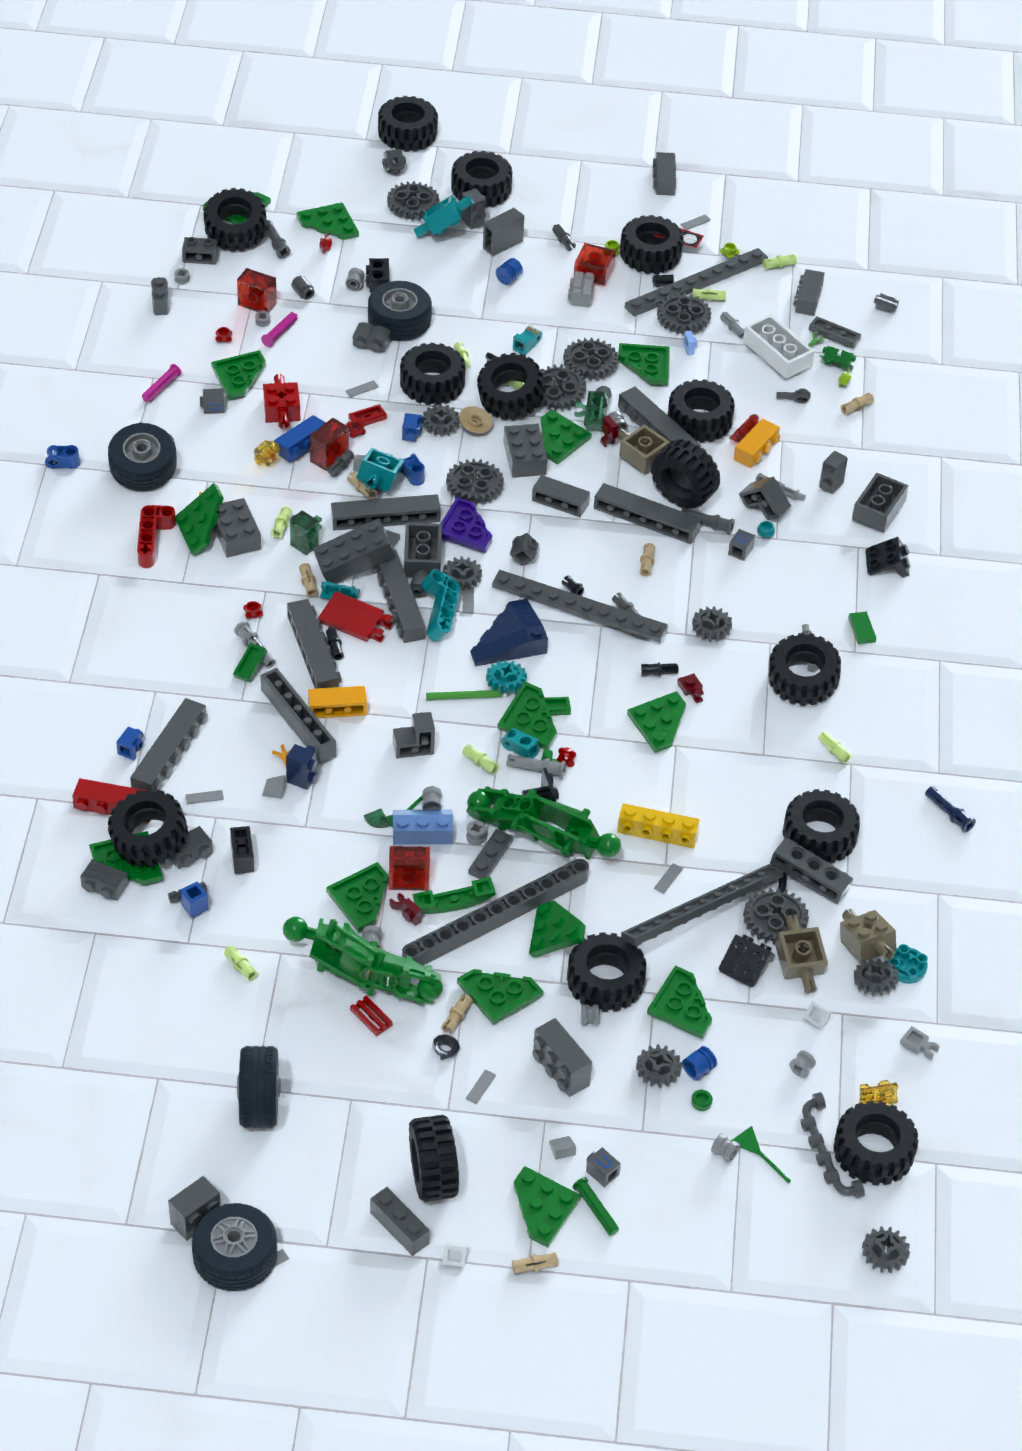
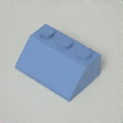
[392,809,453,845]

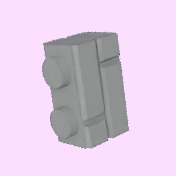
[568,271,594,307]

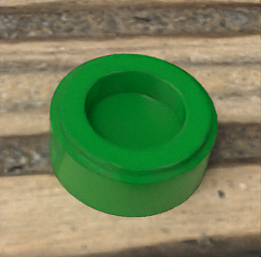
[691,1089,713,1111]

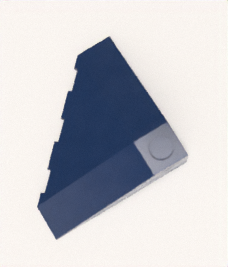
[470,599,548,667]

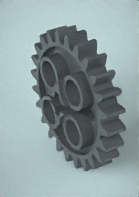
[387,181,439,220]
[657,293,712,335]
[563,337,619,380]
[540,364,586,411]
[446,458,504,505]
[743,887,809,945]

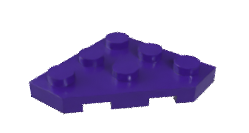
[440,497,493,552]

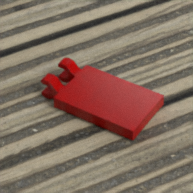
[318,591,394,643]

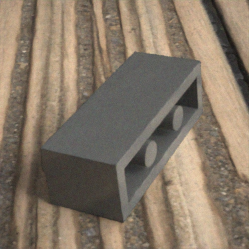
[652,152,676,196]
[793,269,825,316]
[532,475,590,518]
[370,1187,430,1256]

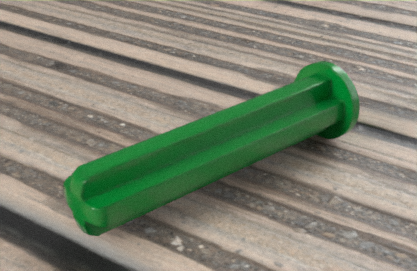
[573,1177,619,1236]

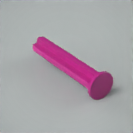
[261,312,298,347]
[141,364,182,402]

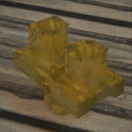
[859,1080,898,1105]

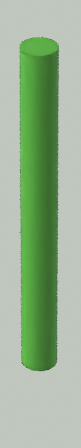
[426,690,502,700]

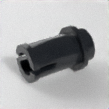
[652,273,674,287]
[561,575,584,596]

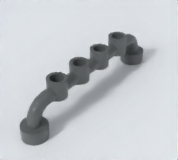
[800,1092,865,1198]

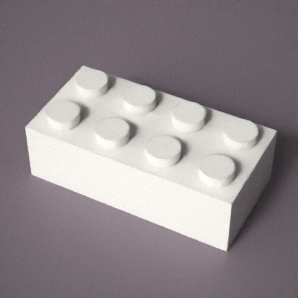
[743,314,814,379]

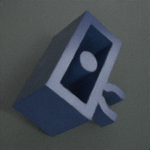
[286,744,318,790]

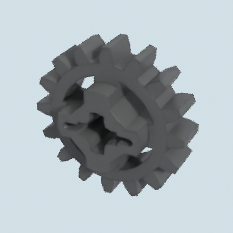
[422,404,460,436]
[442,556,482,591]
[692,606,732,641]
[854,958,898,996]
[636,1044,682,1088]
[862,1226,910,1273]

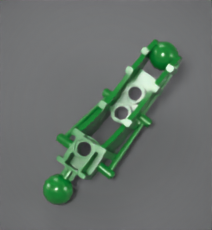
[466,786,621,860]
[283,916,443,1005]

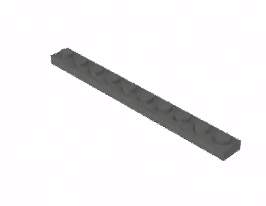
[624,248,768,317]
[492,569,668,643]
[621,864,783,946]

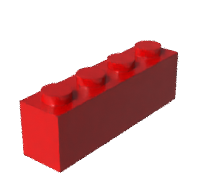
[72,778,151,822]

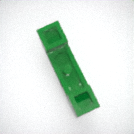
[412,877,496,913]

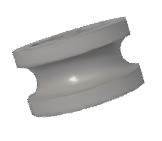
[174,268,190,284]
[255,311,270,327]

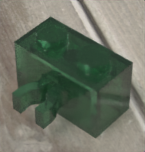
[574,391,609,432]
[290,510,322,555]

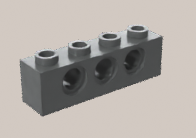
[770,837,853,905]

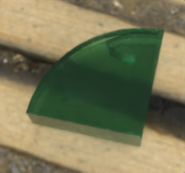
[363,808,390,828]

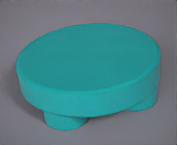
[888,944,928,984]

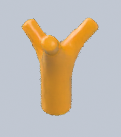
[272,744,289,767]

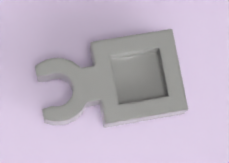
[900,1026,940,1060]

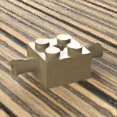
[617,424,670,474]
[840,908,897,962]
[775,915,828,994]

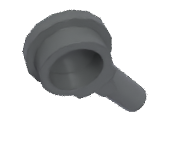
[776,388,811,404]

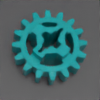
[486,660,527,694]

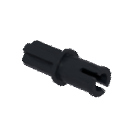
[326,627,344,661]
[641,662,679,677]

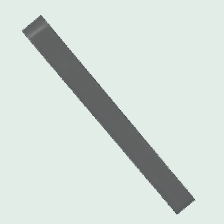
[402,859,589,966]

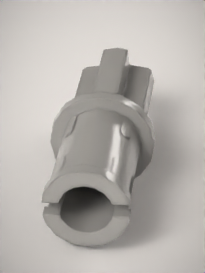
[720,311,745,339]

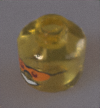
[254,440,280,467]

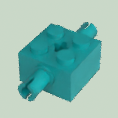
[414,195,474,238]
[356,447,404,492]

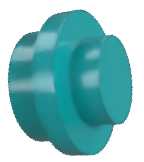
[757,521,775,538]

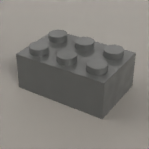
[503,423,548,478]
[852,472,909,532]
[214,498,261,558]
[404,523,442,577]
[532,1018,592,1097]

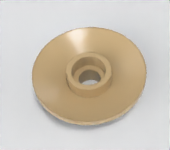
[459,406,493,434]

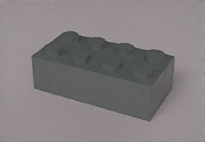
[313,518,396,583]

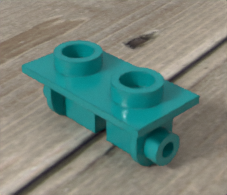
[320,580,360,600]

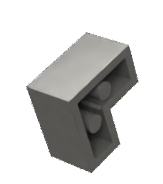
[739,476,791,520]
[393,712,435,759]
[168,1176,221,1241]

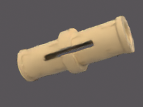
[840,392,874,415]
[347,472,377,500]
[639,543,655,577]
[299,563,318,597]
[441,994,473,1034]
[512,1252,558,1274]

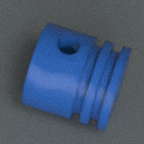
[495,258,523,285]
[682,1046,718,1080]

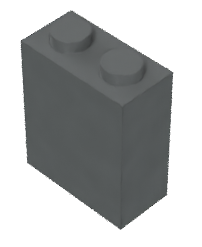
[483,208,525,256]

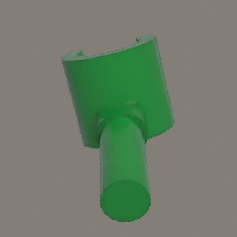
[541,749,567,766]

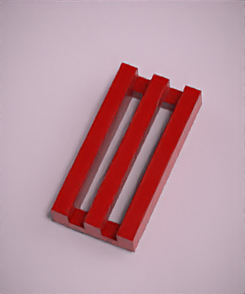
[348,404,387,429]
[350,995,393,1037]

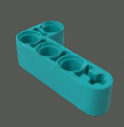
[421,569,460,642]

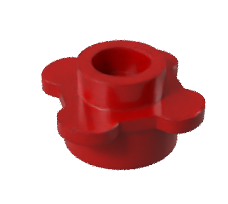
[319,233,332,253]
[215,327,232,343]
[346,418,366,438]
[243,601,263,619]
[556,747,577,767]

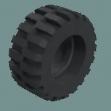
[378,96,438,152]
[451,150,513,208]
[203,188,267,252]
[620,215,684,274]
[400,342,466,405]
[477,353,545,420]
[667,379,735,443]
[651,439,720,509]
[768,633,841,706]
[108,789,188,867]
[782,789,860,864]
[567,932,647,1012]
[833,1101,919,1185]
[409,1114,459,1202]

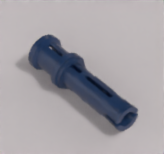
[925,786,976,833]

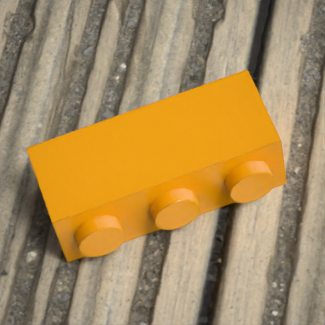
[733,418,781,468]
[308,686,367,718]

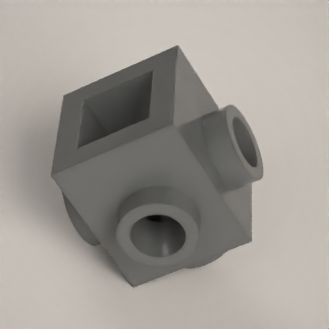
[382,149,406,174]
[510,533,539,566]

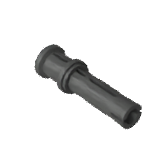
[266,220,291,259]
[681,507,735,534]

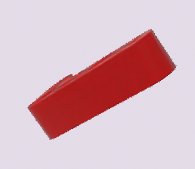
[137,505,176,568]

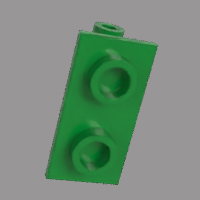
[819,345,857,370]

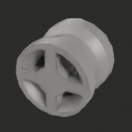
[466,820,486,846]
[581,1004,599,1025]
[789,1050,816,1077]

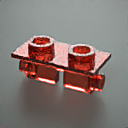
[729,414,759,443]

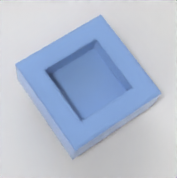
[683,331,697,355]

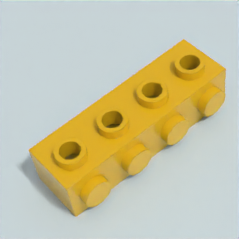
[617,803,700,849]

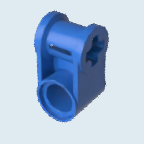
[45,445,81,469]
[399,453,425,486]

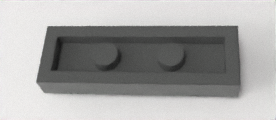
[808,316,862,348]
[468,829,514,879]

